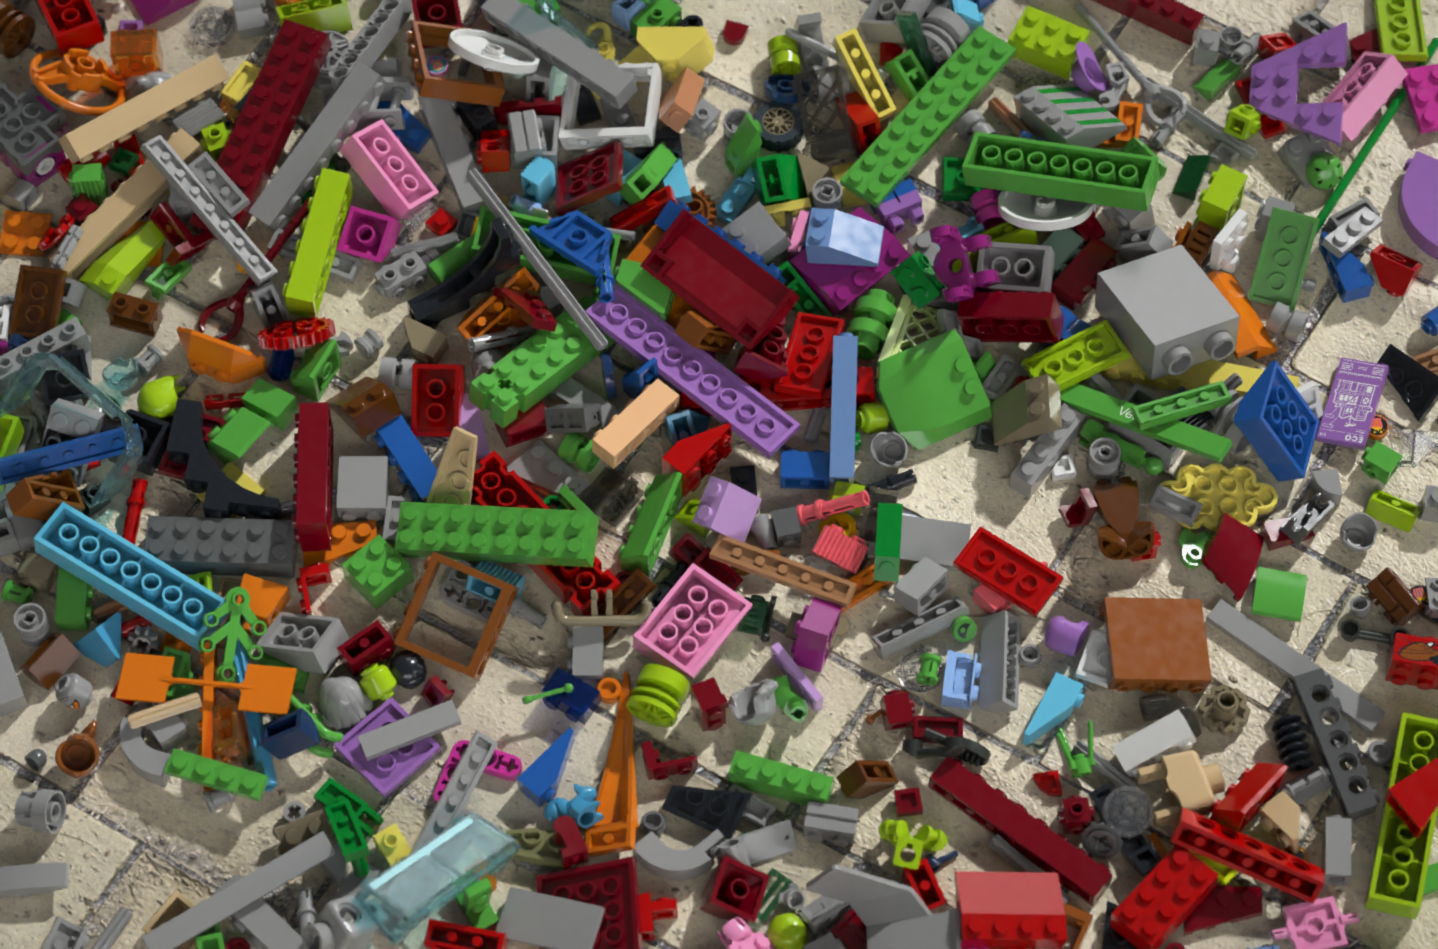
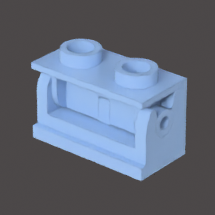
[941,650,981,709]

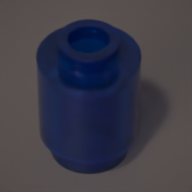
[266,348,295,382]

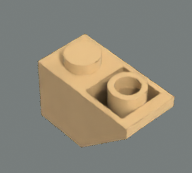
[1259,791,1300,854]

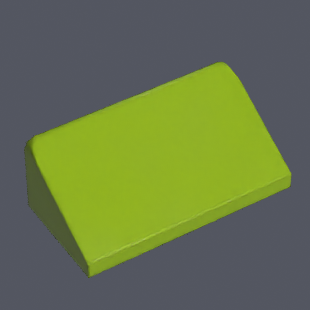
[1365,489,1421,532]

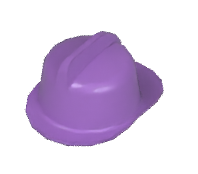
[1071,41,1108,94]

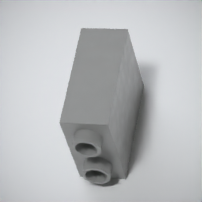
[1095,245,1240,380]

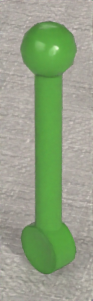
[522,683,574,704]

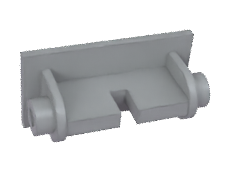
[1277,765,1333,805]

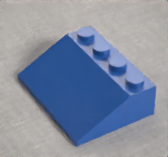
[1234,361,1320,482]

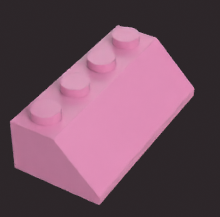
[1322,51,1408,142]
[339,119,439,222]

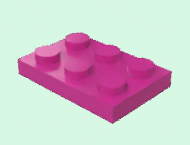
[1402,64,1438,134]

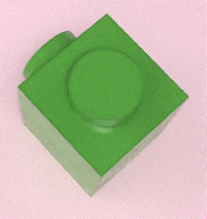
[1361,441,1402,484]

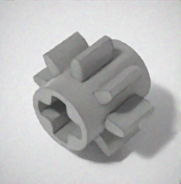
[128,625,159,655]

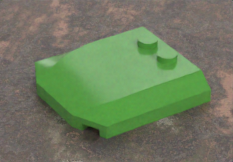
[876,329,993,451]

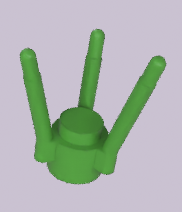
[1056,720,1096,778]

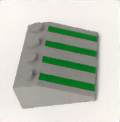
[1014,83,1127,148]

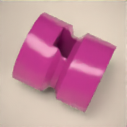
[970,188,1007,231]

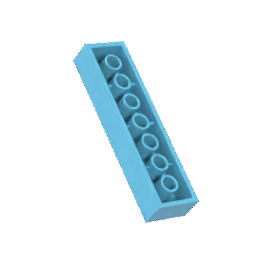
[34,502,228,651]

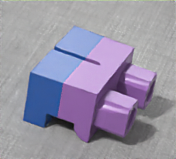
[870,179,924,234]

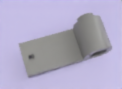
[719,820,798,867]

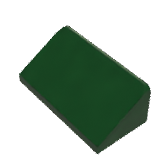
[1173,155,1211,201]

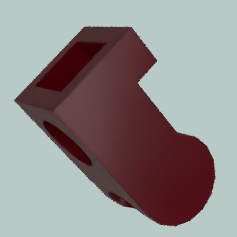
[553,816,588,870]

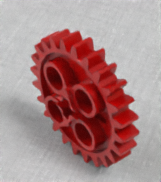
[257,317,336,351]

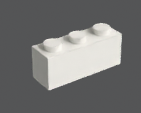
[1112,710,1197,778]

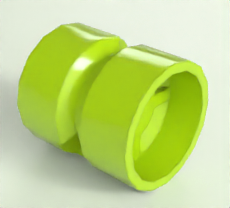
[767,35,801,76]

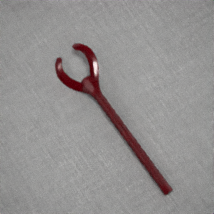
[198,197,310,342]

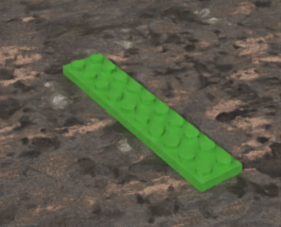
[840,26,1016,208]

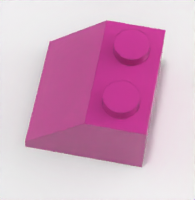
[336,206,402,263]

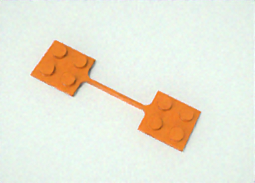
[0,210,165,267]
[115,653,297,715]

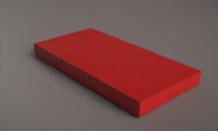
[774,312,845,399]
[953,526,1064,617]

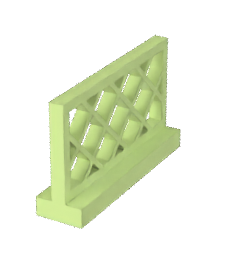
[876,294,940,378]

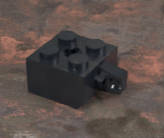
[100,409,171,476]

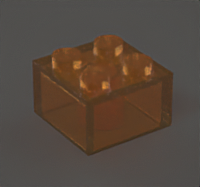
[110,28,163,80]

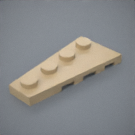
[426,426,478,505]

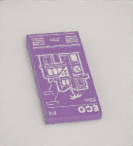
[1316,357,1389,450]

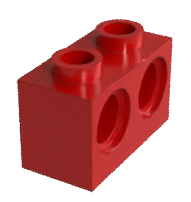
[477,130,511,173]

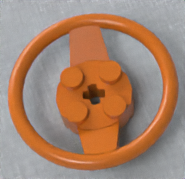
[29,48,126,116]

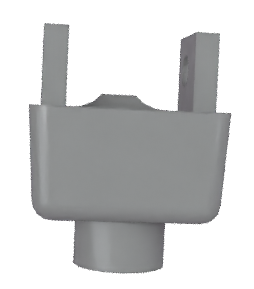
[302,894,392,949]

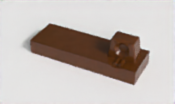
[598,568,657,640]

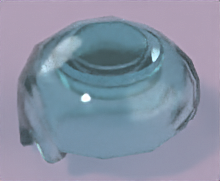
[102,357,139,391]

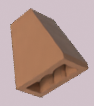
[659,66,705,133]

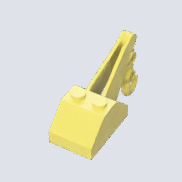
[586,21,715,100]

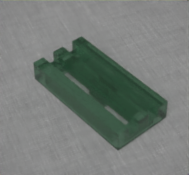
[757,868,793,924]

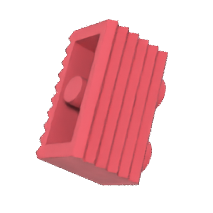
[811,523,869,575]

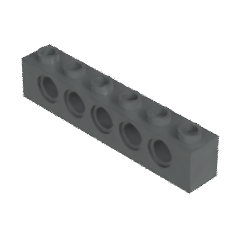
[1292,668,1380,820]

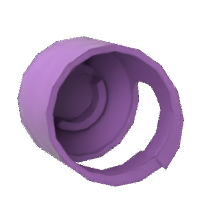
[1044,616,1090,657]

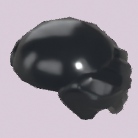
[389,651,427,689]

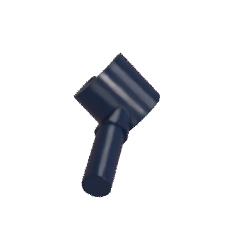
[8,334,32,350]
[924,850,958,873]

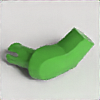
[773,676,808,722]

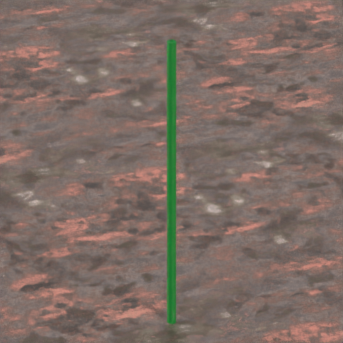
[1315,38,1438,236]

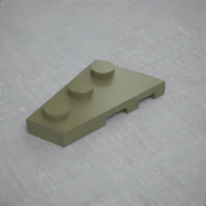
[501,826,586,870]

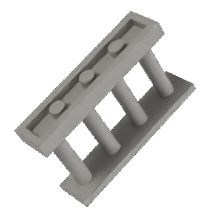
[310,76,414,131]

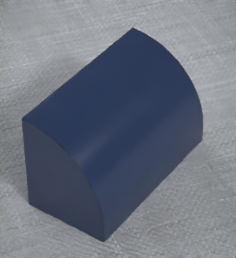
[260,708,319,760]

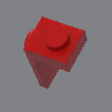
[296,563,332,615]

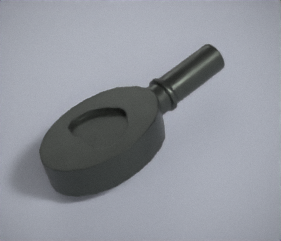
[923,727,991,766]

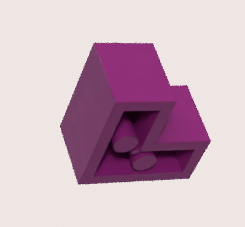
[791,597,842,673]

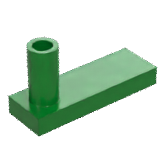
[324,799,371,878]

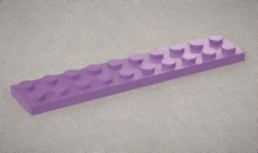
[585,284,801,458]

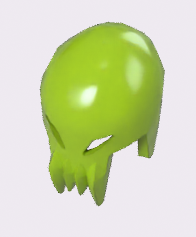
[137,374,186,421]

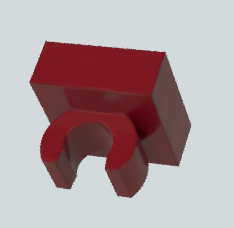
[421,675,455,707]

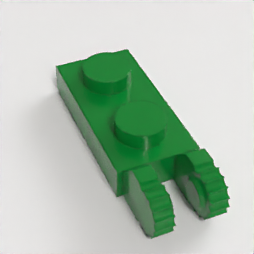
[314,777,384,837]

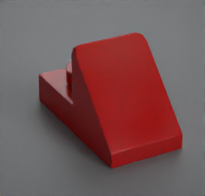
[1258,32,1297,60]

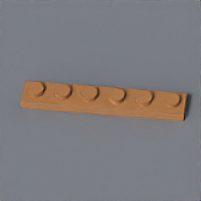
[709,534,857,608]

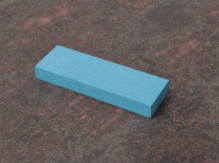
[662,157,693,204]

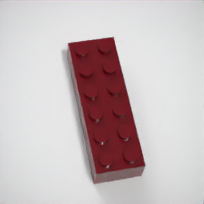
[292,402,334,552]

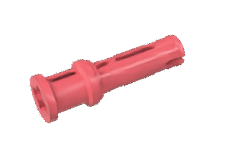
[796,490,870,526]

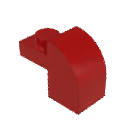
[639,892,678,941]

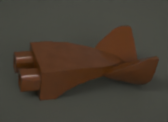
[1093,476,1155,560]

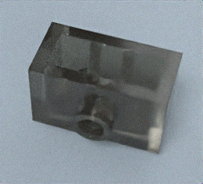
[856,486,899,543]

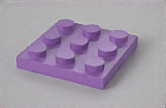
[334,697,442,799]

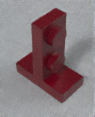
[149,201,213,267]

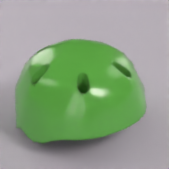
[1306,152,1343,190]

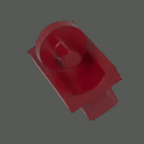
[1073,210,1105,246]

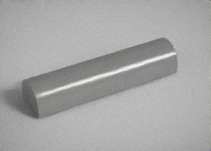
[870,596,970,660]

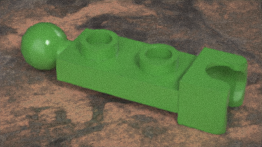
[1078,419,1163,476]

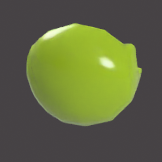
[767,913,809,949]

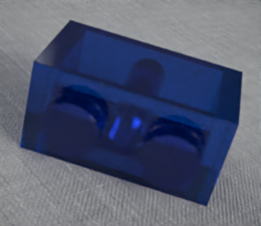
[542,667,601,725]

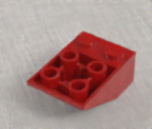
[662,423,733,497]

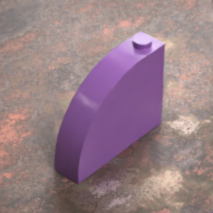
[1398,151,1438,260]

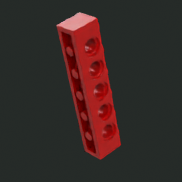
[1170,807,1324,904]

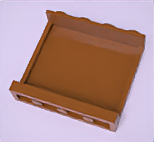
[1098,597,1212,693]

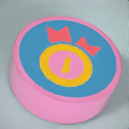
[426,55,449,77]

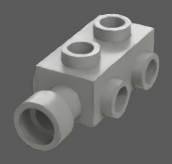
[374,247,440,300]

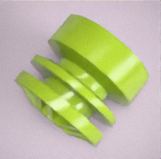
[626,663,690,728]

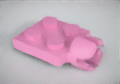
[718,917,776,949]

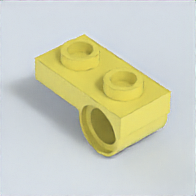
[372,823,411,878]

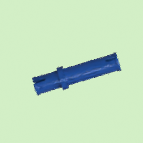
[595,249,615,303]

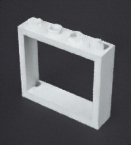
[558,62,663,150]

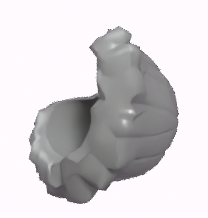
[319,676,374,729]
[728,679,778,726]

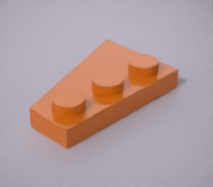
[303,520,377,567]

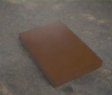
[8,264,67,339]

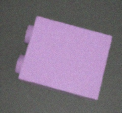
[692,476,762,543]

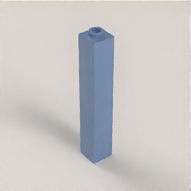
[829,333,858,484]

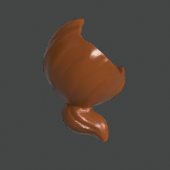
[55,721,100,778]

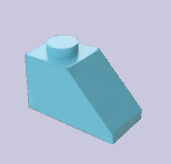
[950,0,984,34]

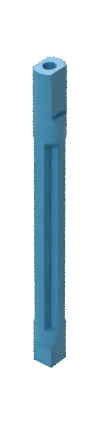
[223,619,278,792]

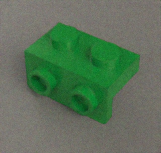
[891,251,947,310]

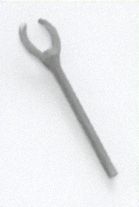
[1075,3,1187,127]

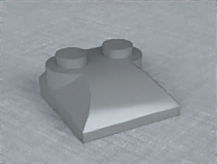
[1277,132,1343,188]

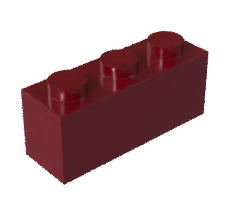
[1051,236,1117,311]

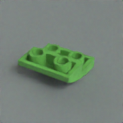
[1251,567,1307,622]

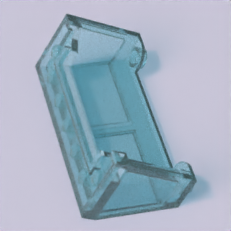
[355,811,522,945]

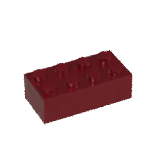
[956,291,1064,343]

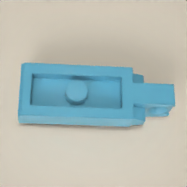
[715,166,756,225]

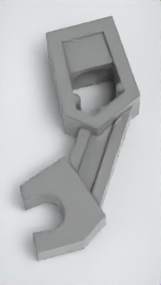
[1098,62,1129,113]

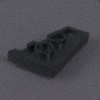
[1377,343,1438,423]

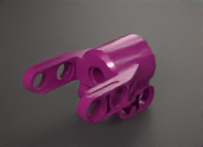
[929,225,1001,303]

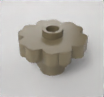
[1198,685,1251,736]

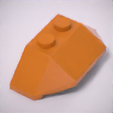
[456,267,539,350]
[177,326,268,385]

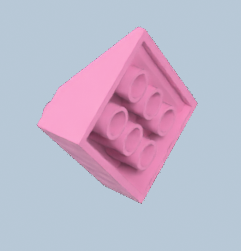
[633,563,753,680]

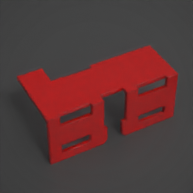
[203,392,246,411]

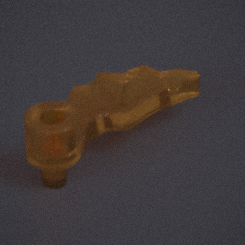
[219,99,241,123]

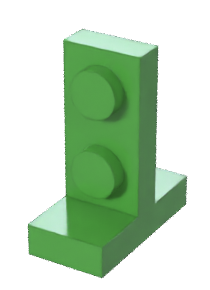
[451,878,499,930]

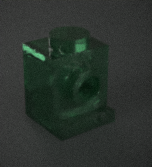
[738,595,769,636]

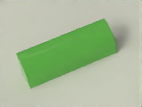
[428,233,475,285]

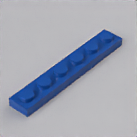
[0,424,144,485]

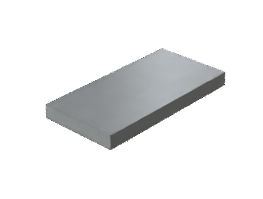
[867,511,971,571]
[496,887,605,949]

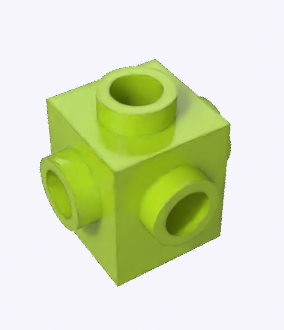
[1223,104,1262,141]
[199,122,231,161]

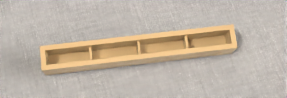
[58,54,230,164]
[48,128,204,280]

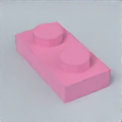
[784,210,809,261]

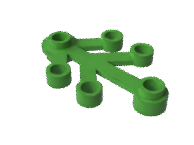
[198,587,267,683]

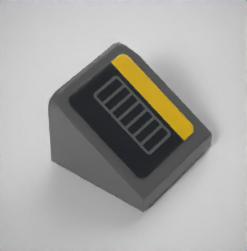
[455,210,479,240]

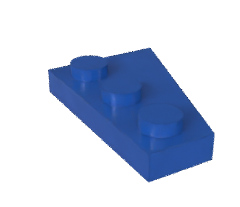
[377,101,431,154]

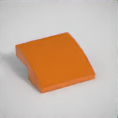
[1096,101,1143,148]

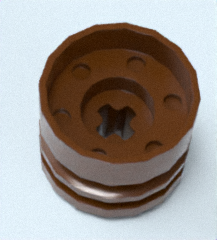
[0,0,36,59]

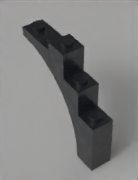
[407,217,522,326]
[166,399,282,520]

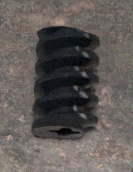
[1271,715,1314,772]

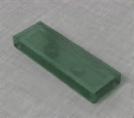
[895,11,937,77]

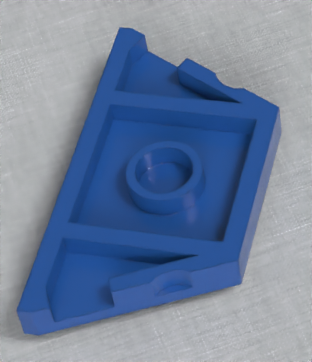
[529,210,613,277]

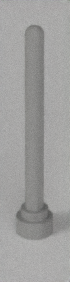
[785,28,888,81]

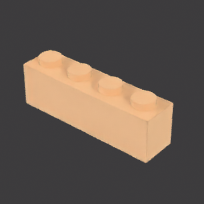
[592,379,680,469]

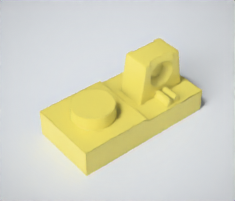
[764,198,811,228]

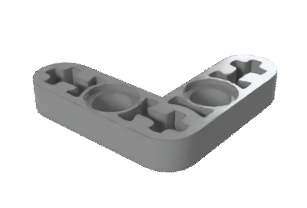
[440,560,496,624]

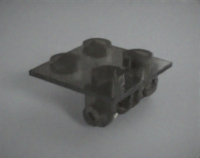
[579,467,645,528]

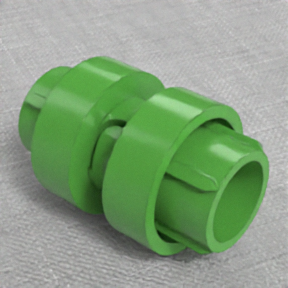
[846,289,897,360]

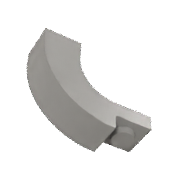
[120,701,171,786]
[632,829,724,880]

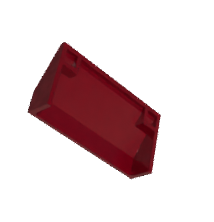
[640,208,800,350]

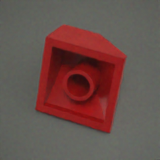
[1369,244,1423,297]

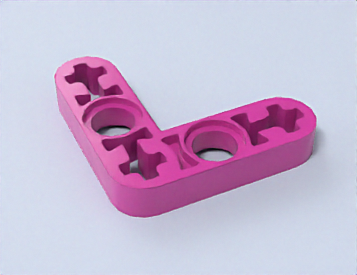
[434,740,523,804]

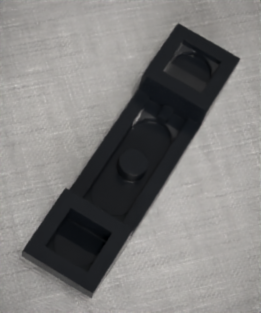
[1088,783,1162,877]

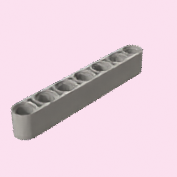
[328,0,413,94]

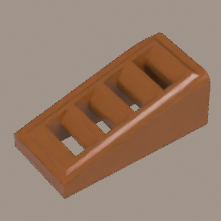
[1184,221,1219,267]

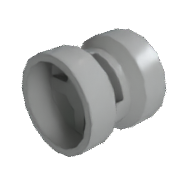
[1218,26,1243,58]

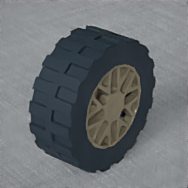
[753,100,804,153]

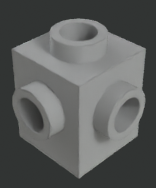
[684,98,721,141]

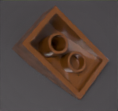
[326,376,402,439]

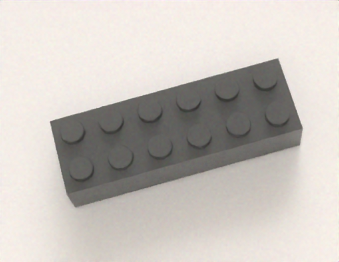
[144,516,298,578]

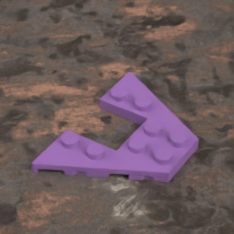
[1249,22,1348,147]

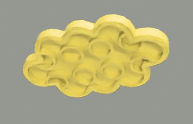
[1159,463,1278,532]

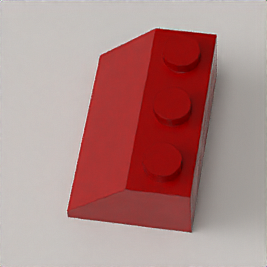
[1209,763,1288,832]

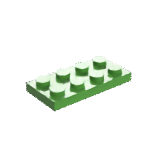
[1248,207,1320,311]

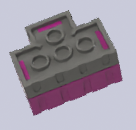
[0,82,70,188]

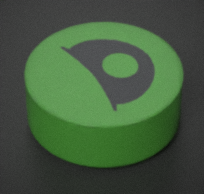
[951,616,977,642]

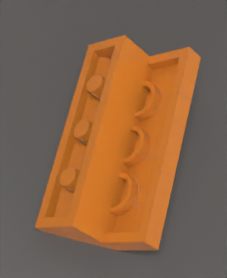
[1206,270,1277,360]

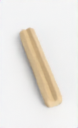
[127,692,202,729]

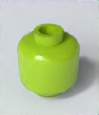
[856,402,891,434]
[359,663,397,702]

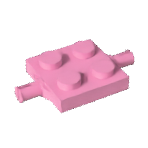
[1271,896,1359,949]

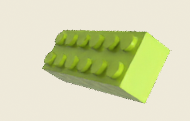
[282,168,353,318]

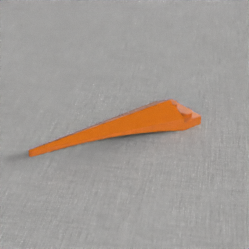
[585,671,638,857]

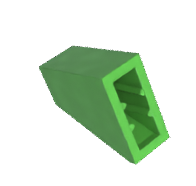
[614,259,676,322]

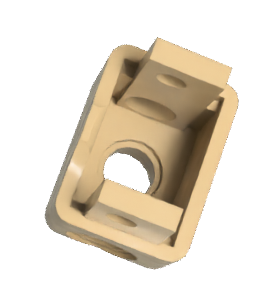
[1136,750,1225,828]

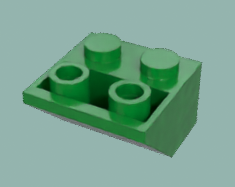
[751,154,806,207]

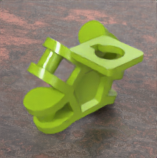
[879,819,948,870]

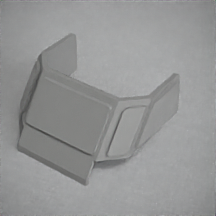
[806,864,961,949]

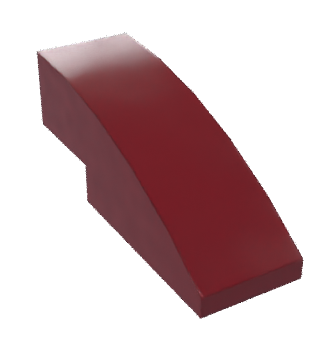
[667,532,743,591]

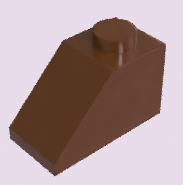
[837,760,898,799]

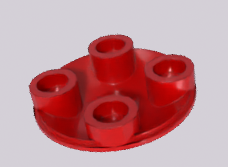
[37,213,75,251]

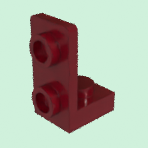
[641,741,698,781]

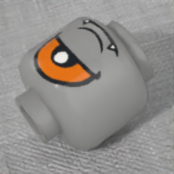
[55,673,93,710]

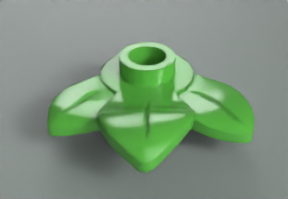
[1178,528,1214,569]

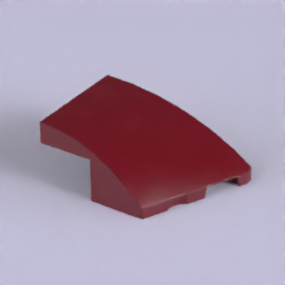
[1201,513,1264,602]

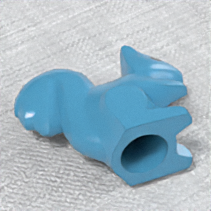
[544,784,603,829]

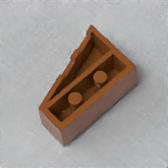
[674,309,737,355]
[5,469,85,521]

